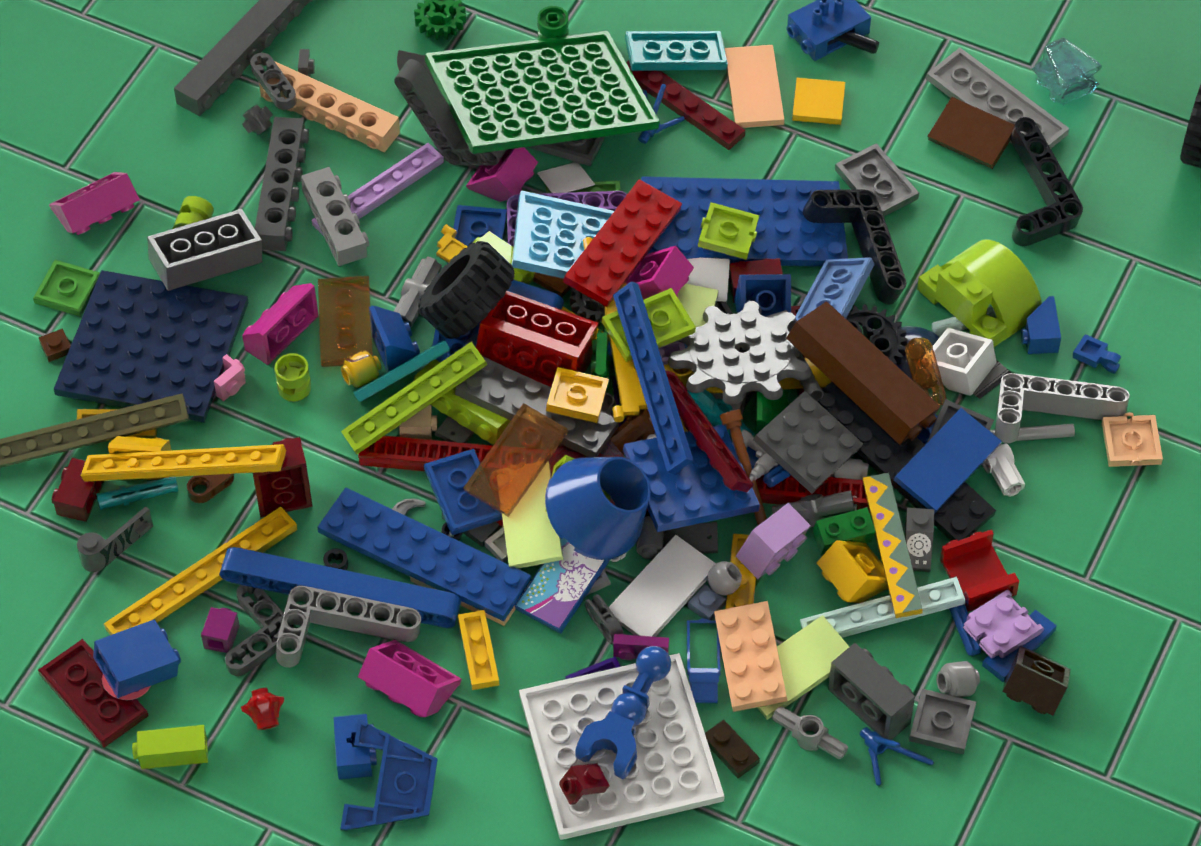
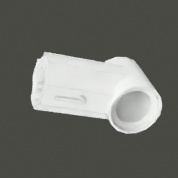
[982,443,1025,497]

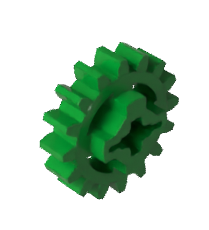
[414,0,466,40]

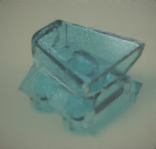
[1032,38,1102,105]

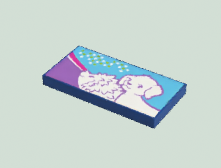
[515,538,611,634]

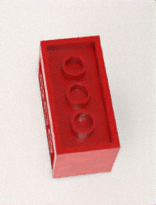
[476,291,599,388]

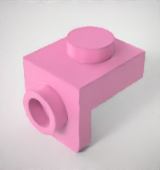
[214,354,246,402]

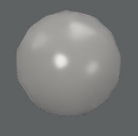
[708,561,742,595]

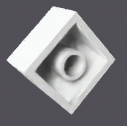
[922,328,997,396]

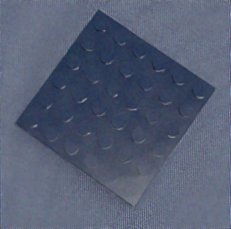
[54,270,249,423]

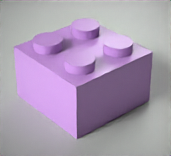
[736,503,811,579]

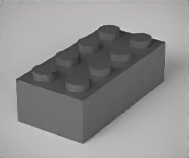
[147,209,262,291]

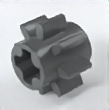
[242,104,273,135]

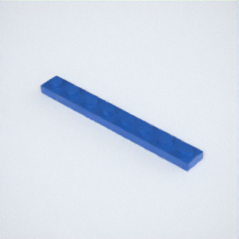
[613,281,694,474]

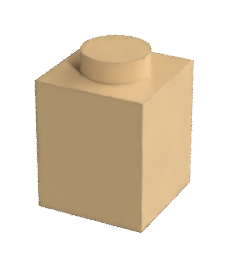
[399,405,437,440]

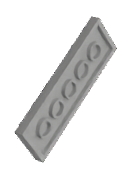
[926,48,1069,154]

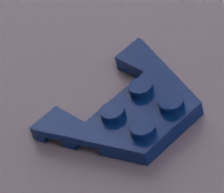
[340,720,438,831]

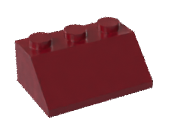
[252,437,313,518]

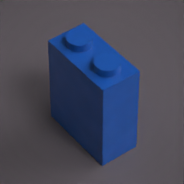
[93,619,181,698]

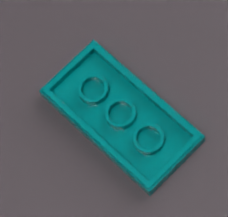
[625,31,728,71]
[353,340,450,402]

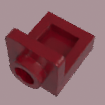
[559,763,610,805]

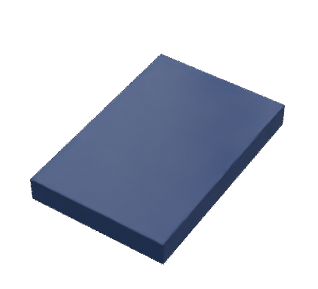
[424,449,502,535]

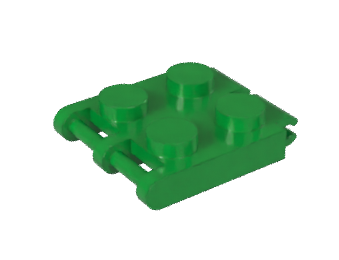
[591,328,614,395]

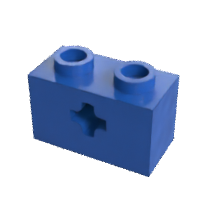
[333,714,377,780]

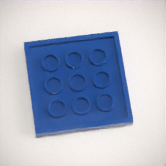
[623,425,760,532]

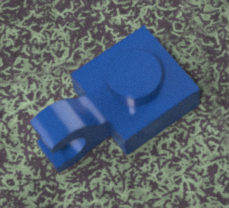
[1073,334,1121,373]

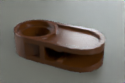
[187,474,234,503]

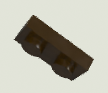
[705,719,760,778]

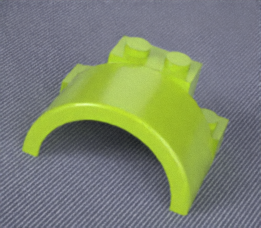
[917,239,1042,347]

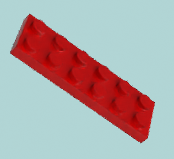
[563,179,682,307]

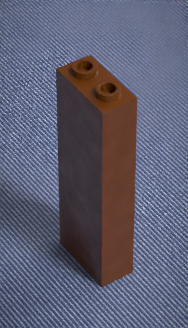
[786,301,941,445]

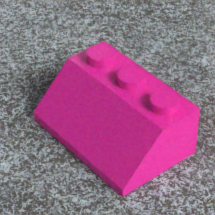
[49,172,140,235]
[242,283,319,365]
[358,640,462,717]

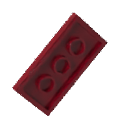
[38,639,149,748]

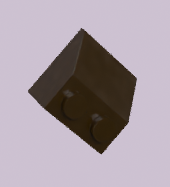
[1002,645,1071,715]

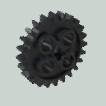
[846,304,908,365]

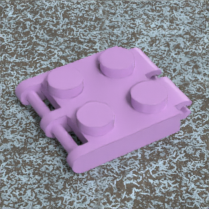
[963,590,1044,659]

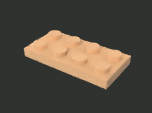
[714,601,788,712]

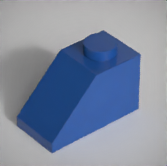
[1021,296,1061,354]

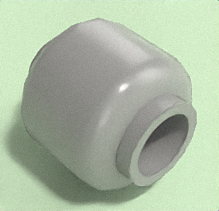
[936,661,980,698]

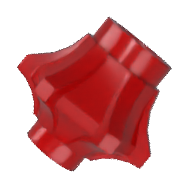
[241,688,284,730]

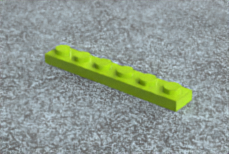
[341,341,487,454]

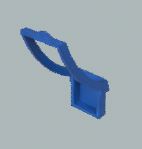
[687,618,721,703]

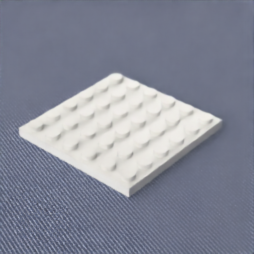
[519,653,725,840]

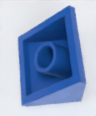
[734,274,791,317]

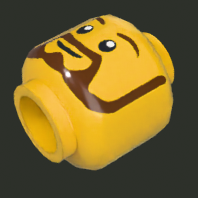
[341,351,382,388]

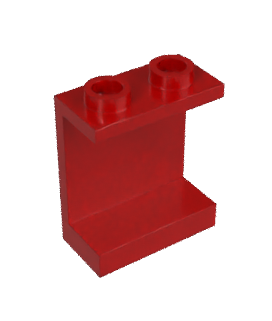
[940,529,1019,612]

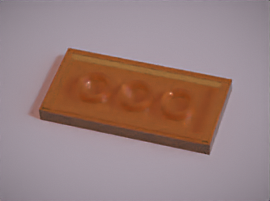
[318,276,373,367]
[464,403,568,517]

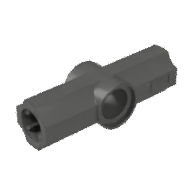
[772,491,855,527]

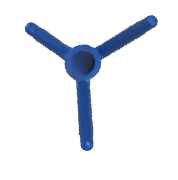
[638,84,685,144]
[860,727,934,786]

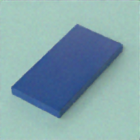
[894,408,1002,514]

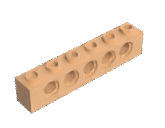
[259,62,400,153]

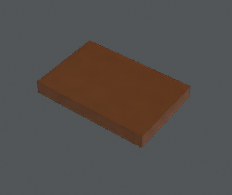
[928,97,1015,169]

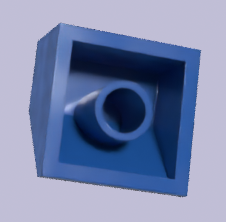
[369,306,420,372]

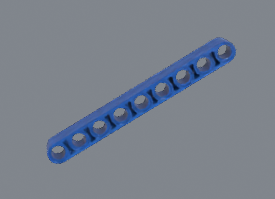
[219,547,461,628]

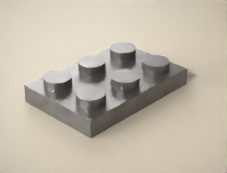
[835,143,919,216]

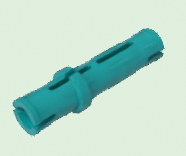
[96,477,179,510]

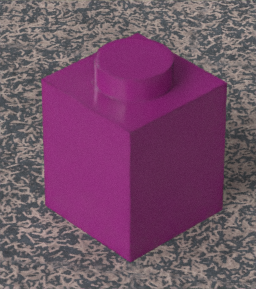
[201,607,240,653]

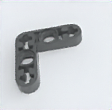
[225,585,294,676]

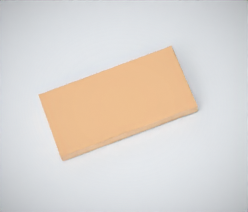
[725,45,784,128]

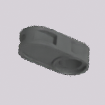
[584,594,624,644]

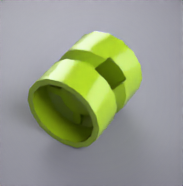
[172,196,214,229]
[275,353,311,401]

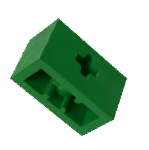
[812,507,876,556]

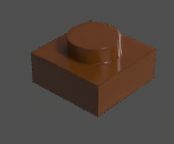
[38,328,71,362]

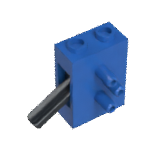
[786,0,879,61]

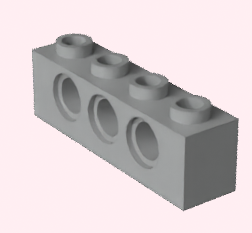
[301,167,369,266]

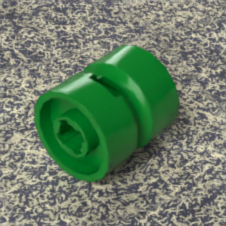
[537,6,569,39]

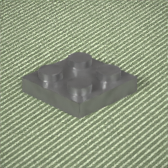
[909,689,976,755]

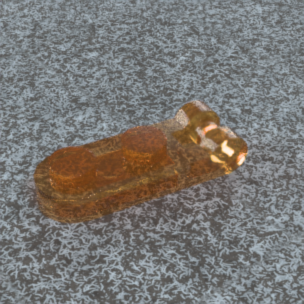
[905,337,947,406]

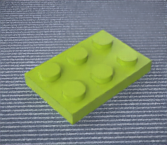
[602,288,696,362]

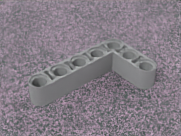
[995,373,1130,443]
[276,586,421,667]

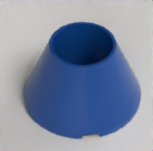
[545,457,651,560]

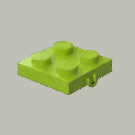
[698,202,760,260]

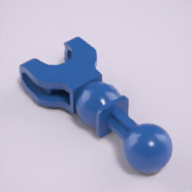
[575,646,671,779]

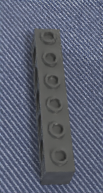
[255,117,309,251]

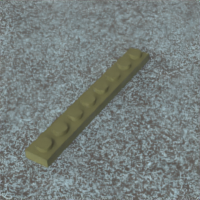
[0,393,190,468]

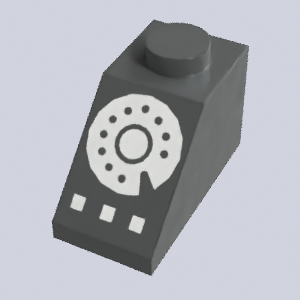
[905,508,934,572]

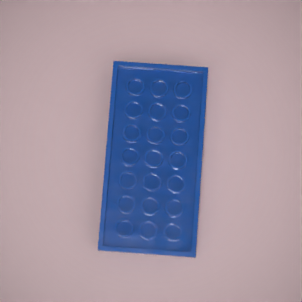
[641,177,848,267]

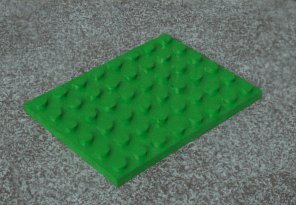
[425,31,660,154]

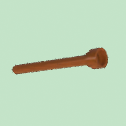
[720,409,767,526]

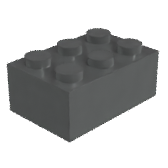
[828,643,915,740]

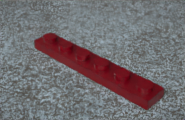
[626,60,745,150]
[665,370,754,492]

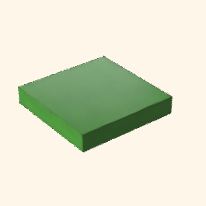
[33,260,100,317]

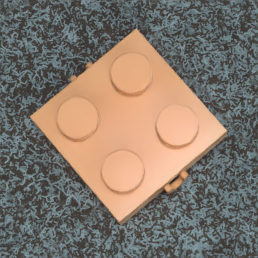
[1102,412,1163,467]

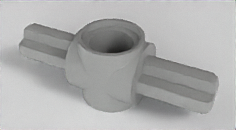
[772,707,848,759]

